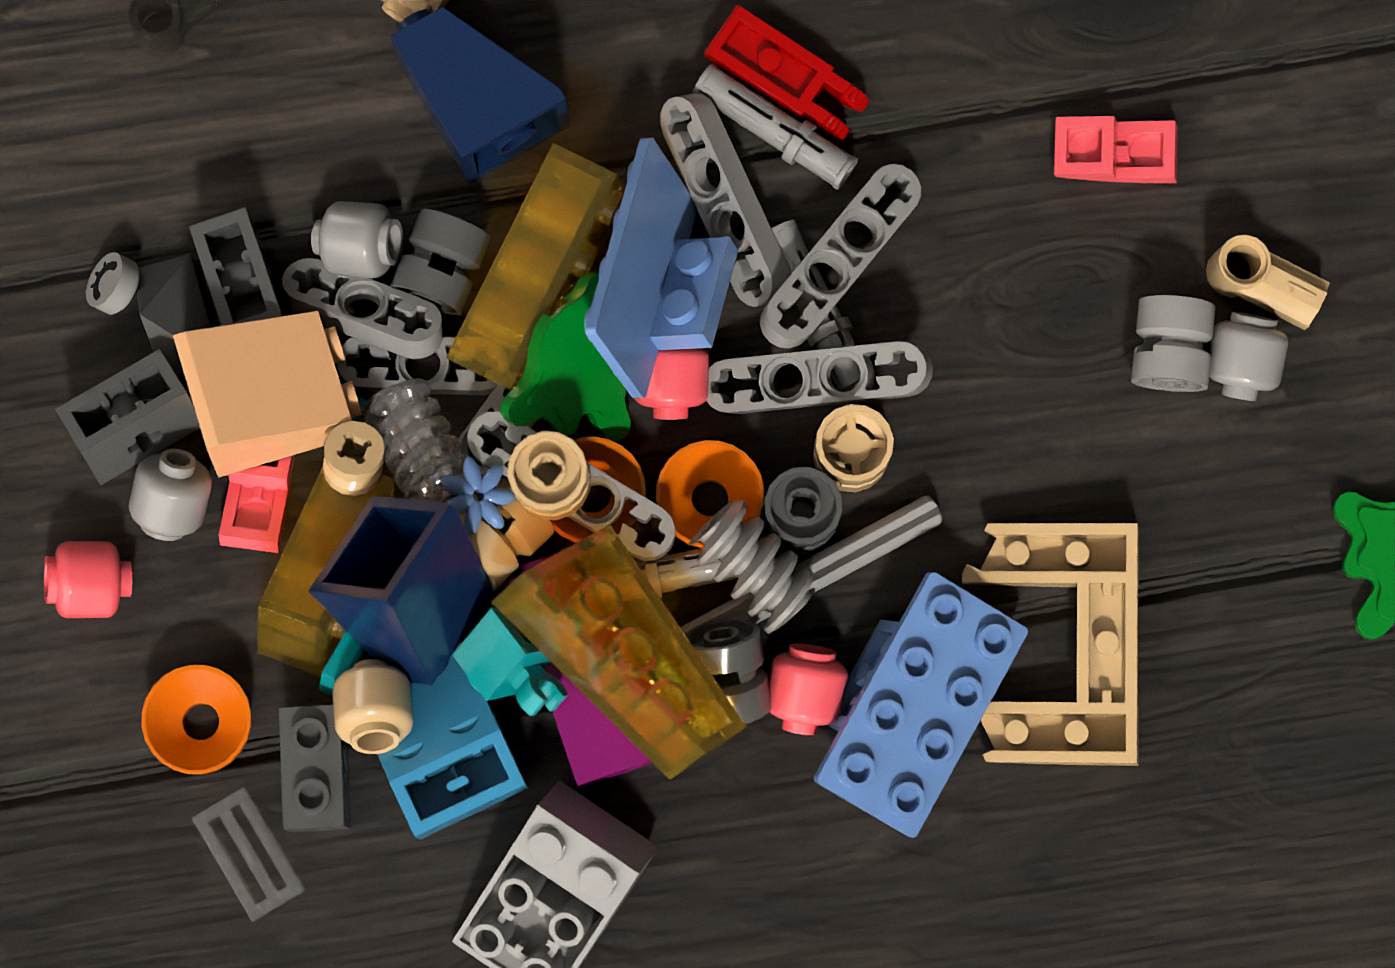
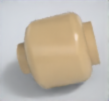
[332,659,414,754]

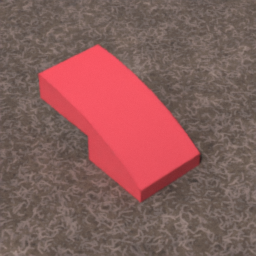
[1054,116,1178,183]
[218,455,295,553]

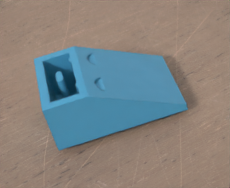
[377,642,529,840]

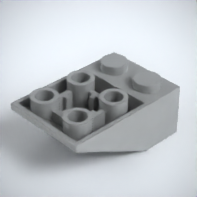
[452,780,659,968]

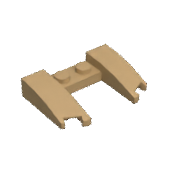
[962,523,1139,766]

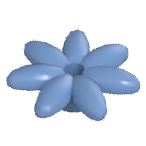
[441,457,516,535]

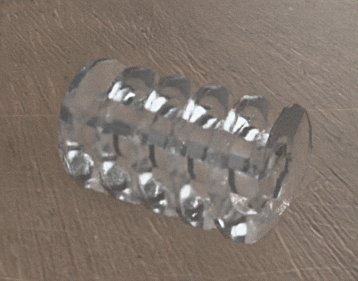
[361,378,467,503]

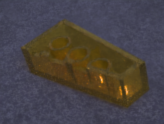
[446,143,625,391]
[491,524,747,780]

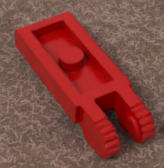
[704,5,870,142]

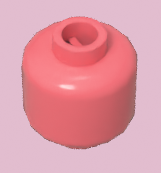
[633,348,709,420]
[44,541,132,618]
[768,643,848,735]

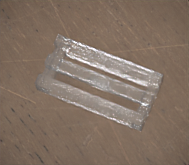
[192,787,306,922]

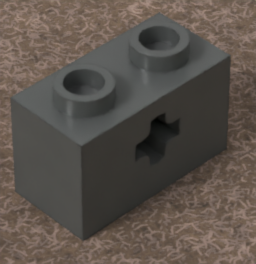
[189,207,285,326]
[55,349,200,486]
[279,705,351,832]

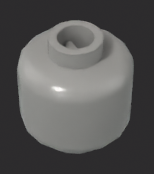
[311,201,403,279]
[1208,312,1289,401]
[128,449,212,541]

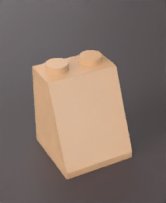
[173,311,362,478]

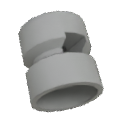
[1131,295,1216,392]

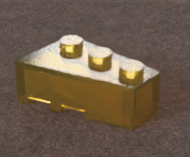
[258,467,395,677]

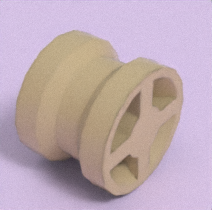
[323,421,385,496]

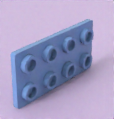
[584,137,738,398]
[814,572,1028,838]

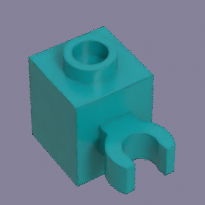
[452,601,568,716]

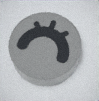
[86,252,139,315]

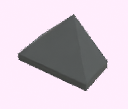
[136,254,211,379]

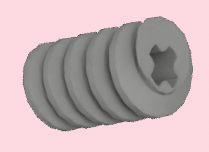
[688,499,816,634]

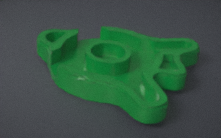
[501,272,631,442]
[1332,492,1395,640]

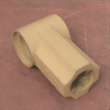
[1206,235,1330,330]

